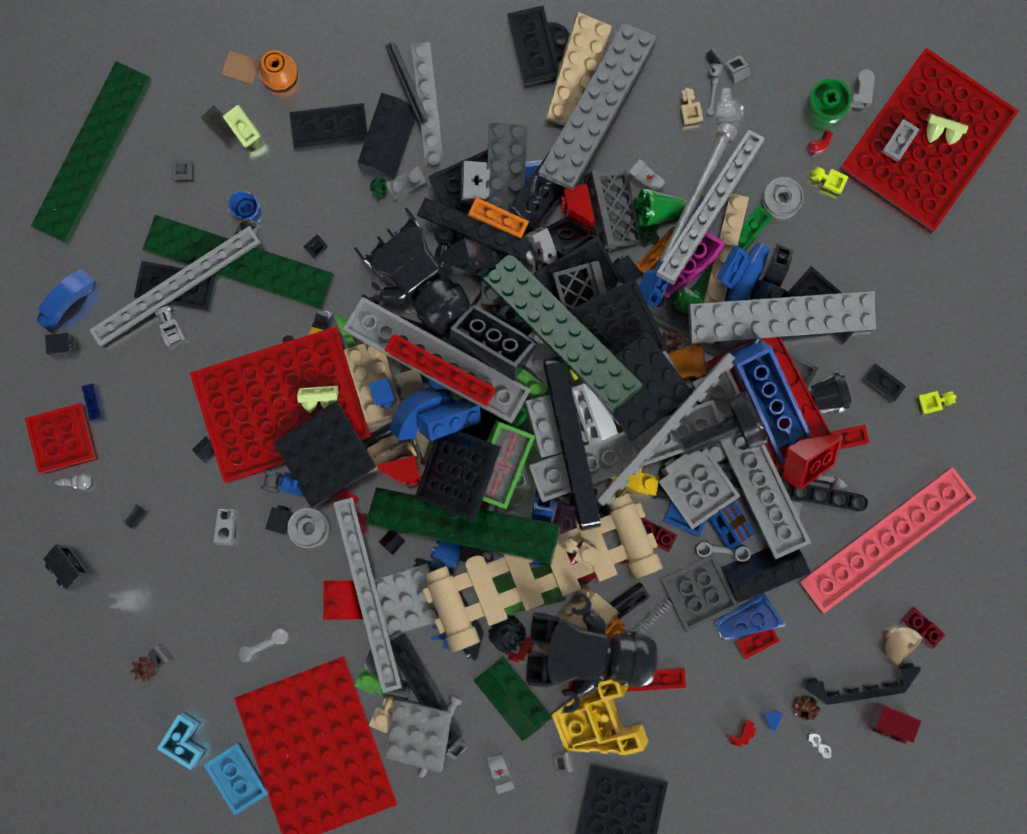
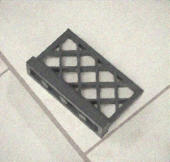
[583,171,642,249]
[552,261,607,310]

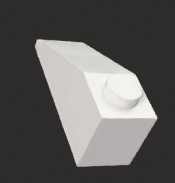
[572,384,618,444]

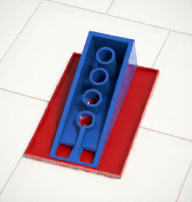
[706,337,832,468]

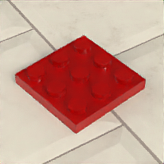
[24,403,96,474]

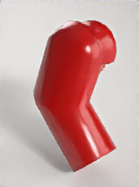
[808,131,833,153]

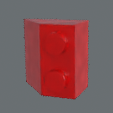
[560,184,595,230]
[377,455,422,488]

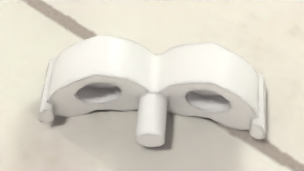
[807,733,832,758]

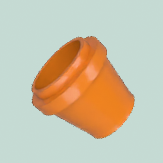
[259,50,297,90]
[668,343,707,380]

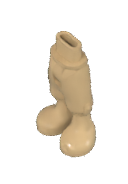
[367,436,418,470]

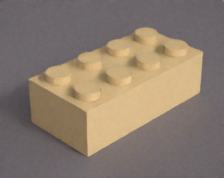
[344,343,401,425]

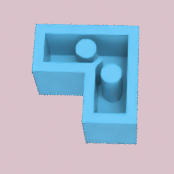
[157,713,205,770]

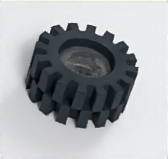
[488,615,526,653]

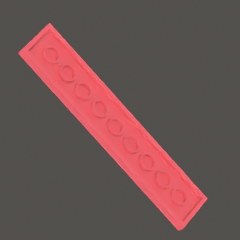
[799,467,976,614]

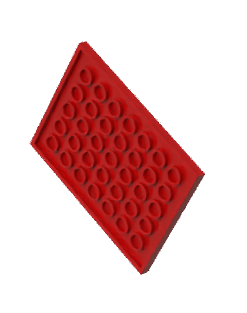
[840,47,1019,232]
[189,326,371,483]
[234,656,398,834]

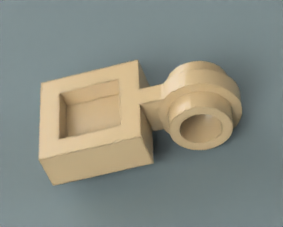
[681,88,703,125]
[562,538,600,569]
[369,695,398,734]

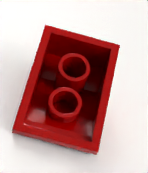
[782,434,843,490]
[323,580,364,620]

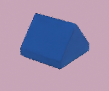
[762,710,783,731]

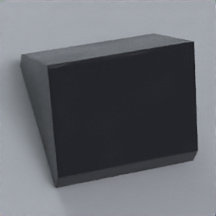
[303,234,328,259]
[192,436,215,463]
[379,530,405,555]

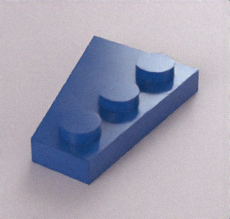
[714,593,785,640]

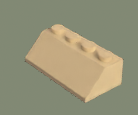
[534,584,619,655]

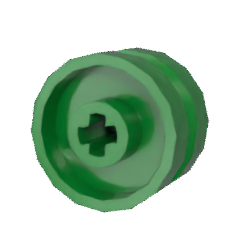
[806,78,852,126]

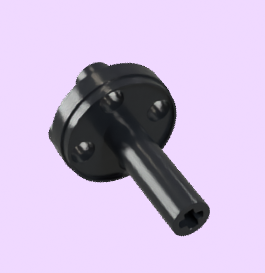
[680,391,768,456]

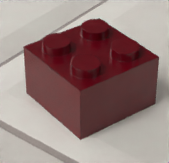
[867,703,922,744]

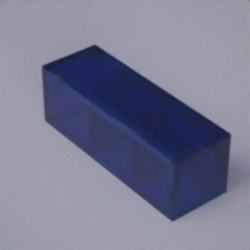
[81,383,104,422]

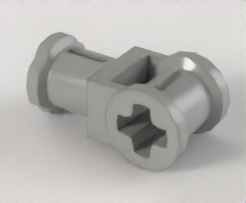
[155,306,186,347]

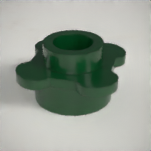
[370,177,387,197]
[639,225,660,245]

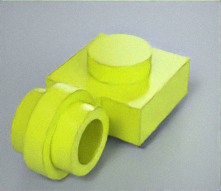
[810,167,848,195]
[918,391,957,415]

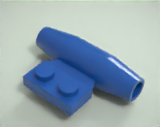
[716,243,770,301]

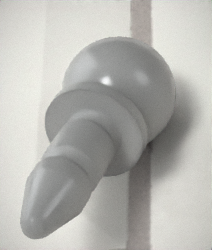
[54,474,91,490]

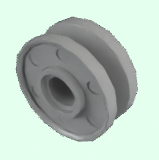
[762,177,804,220]
[288,508,330,548]

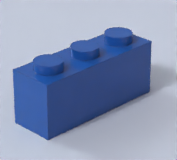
[417,398,481,441]

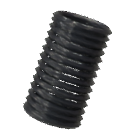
[123,504,146,528]

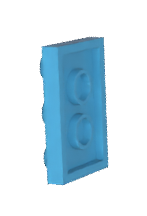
[204,743,268,816]

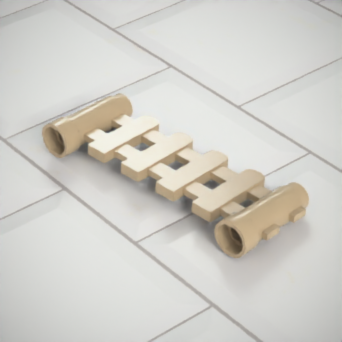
[423,494,663,653]

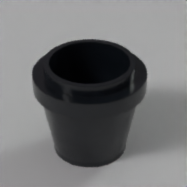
[810,371,852,410]

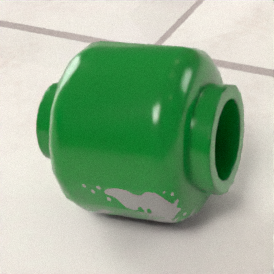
[673,287,703,314]

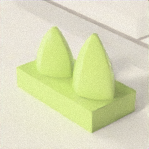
[223,105,262,148]
[927,113,968,145]
[297,386,338,413]

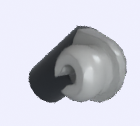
[706,49,723,77]

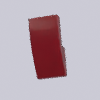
[641,518,677,552]
[901,607,946,649]

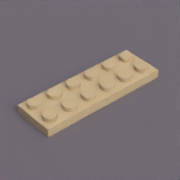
[545,12,612,126]

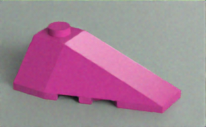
[663,232,726,298]

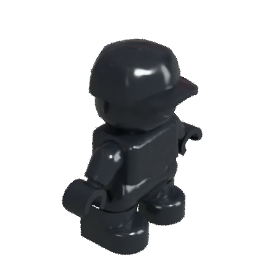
[354,207,470,335]
[526,592,658,713]

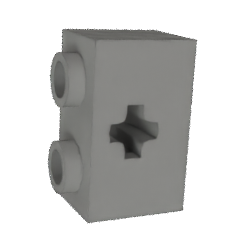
[460,161,490,204]

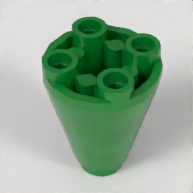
[633,188,687,227]

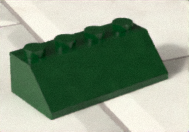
[473,656,553,742]

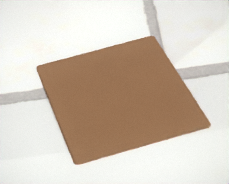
[221,51,261,84]

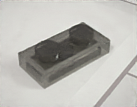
[201,105,237,146]

